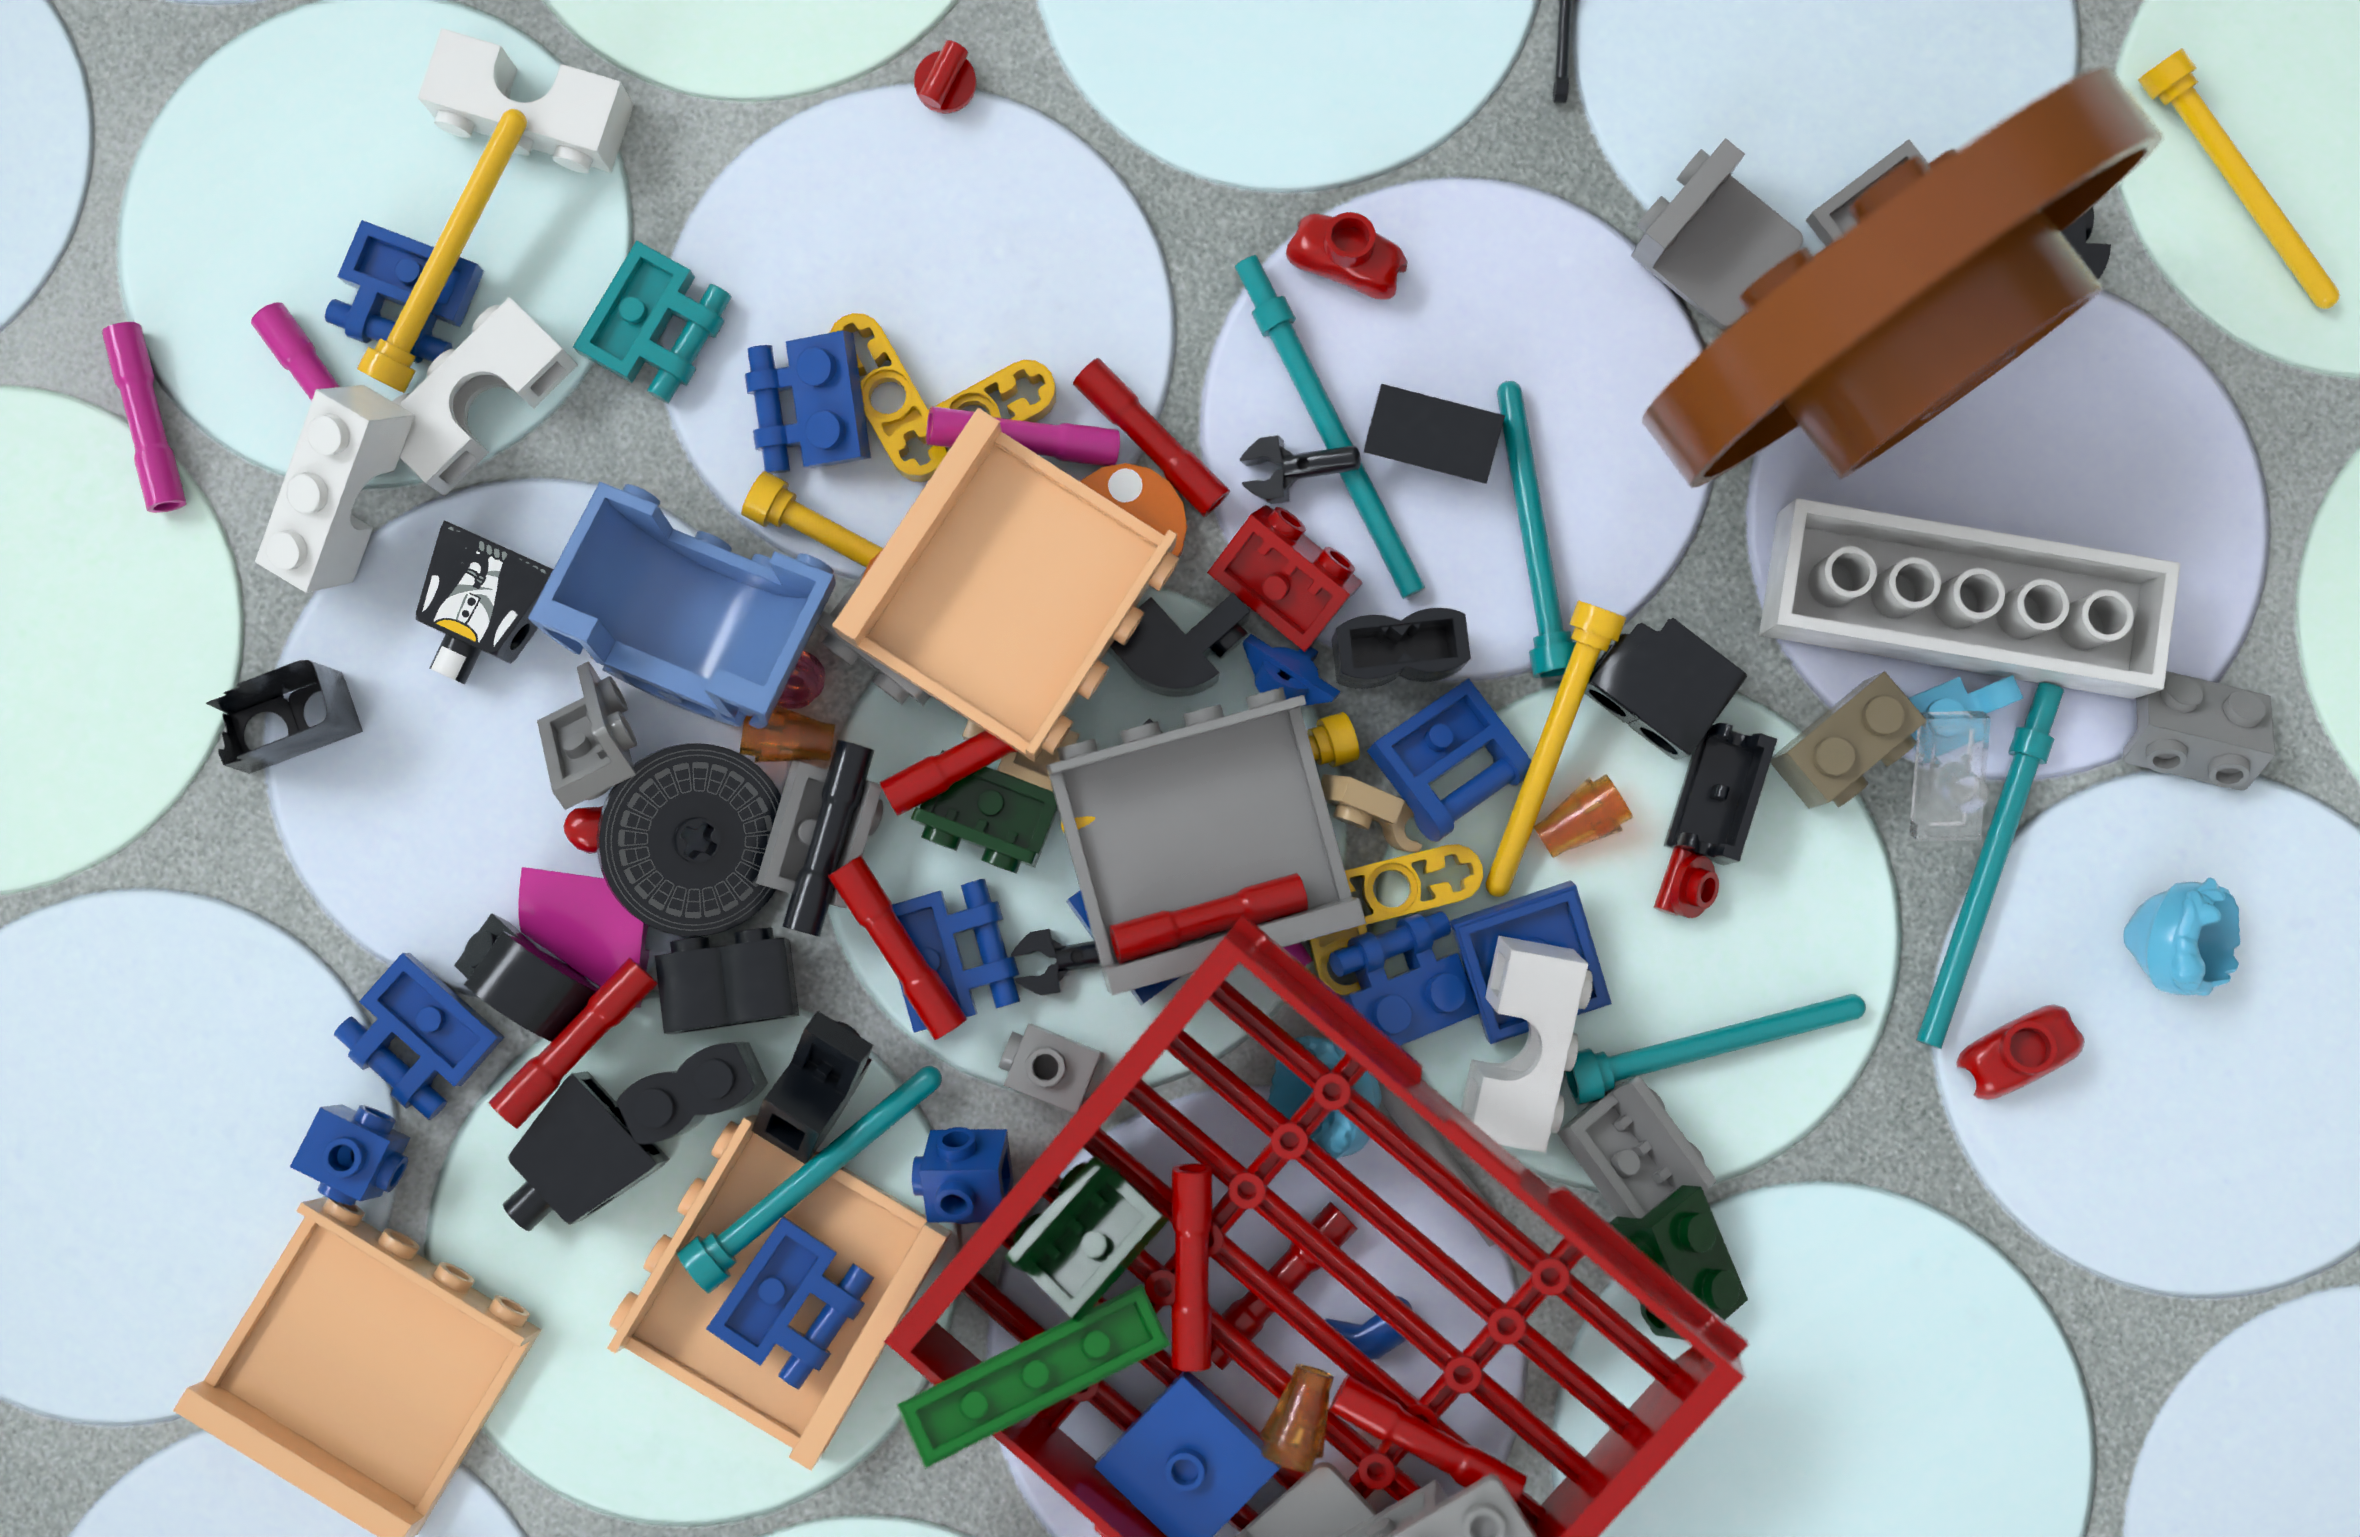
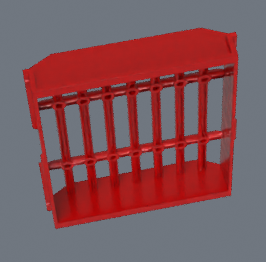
[884,915,1749,1537]

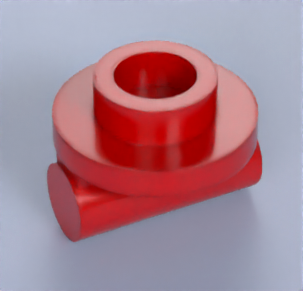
[914,40,976,113]
[1653,847,1719,918]

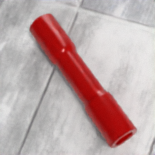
[1073,358,1230,517]
[879,731,1018,817]
[828,855,967,1040]
[1109,873,1308,964]
[489,957,658,1129]
[1171,1164,1212,1372]
[1211,1202,1358,1370]
[1329,1374,1527,1504]

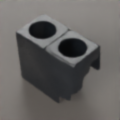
[1584,618,1747,760]
[206,660,363,774]

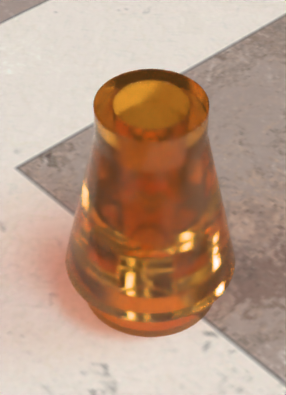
[739,705,836,763]
[1534,774,1633,858]
[1259,1364,1334,1472]

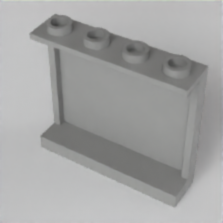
[1046,687,1366,995]

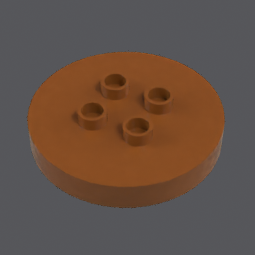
[1642,66,2163,488]

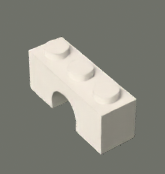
[417,28,634,173]
[392,297,578,496]
[255,385,415,593]
[1460,936,1593,1153]

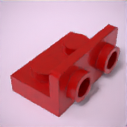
[1207,505,1362,652]

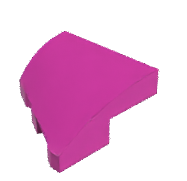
[518,867,650,1008]

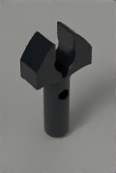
[1240,435,1361,504]
[1011,929,1101,995]

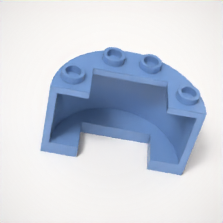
[528,482,836,729]

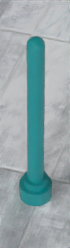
[1497,381,1576,678]
[1564,994,1866,1105]
[677,1066,942,1294]

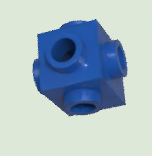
[290,1104,411,1205]
[912,1127,1014,1224]

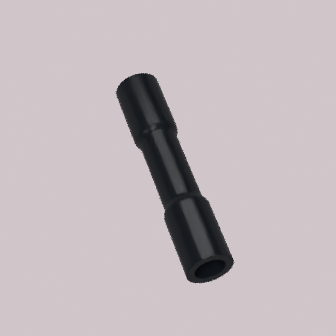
[782,740,874,937]

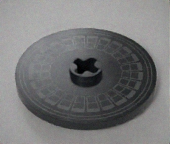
[597,743,781,937]

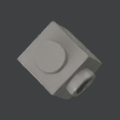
[998,1024,1102,1114]

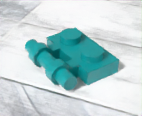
[573,240,732,404]

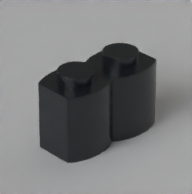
[1331,608,1471,689]
[655,928,799,1034]
[616,1042,768,1144]

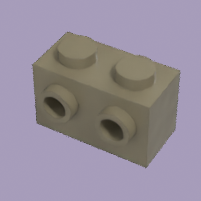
[1770,671,1927,809]

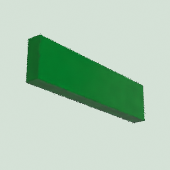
[896,1284,1170,1468]

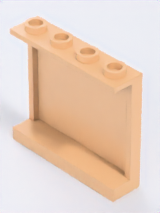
[832,408,1180,762]
[607,1115,952,1470]
[173,1197,541,1537]

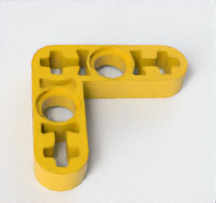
[829,313,1057,482]
[1308,844,1483,995]

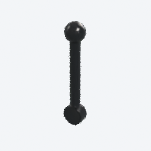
[1552,0,1573,103]

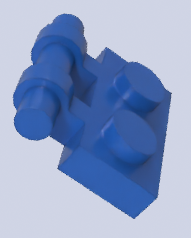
[325,220,484,363]
[745,330,871,474]
[892,879,1020,1033]
[1329,911,1480,1046]
[334,953,505,1120]
[706,1216,875,1390]

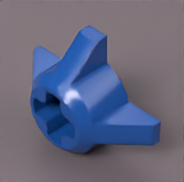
[1242,634,1340,706]

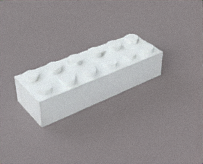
[1759,498,2181,699]

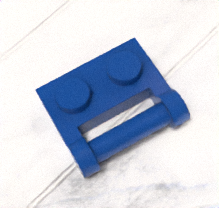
[1367,678,1531,842]

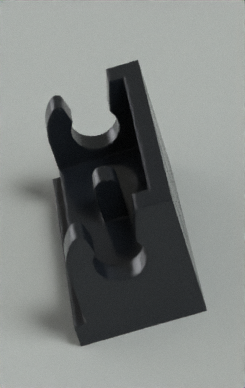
[1363,384,1505,484]
[1663,723,1777,865]

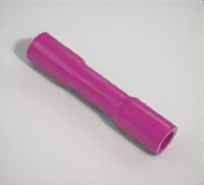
[251,302,340,401]
[102,322,186,513]
[926,406,1120,466]

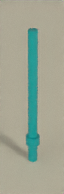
[1235,255,1425,599]
[1916,682,2064,1049]

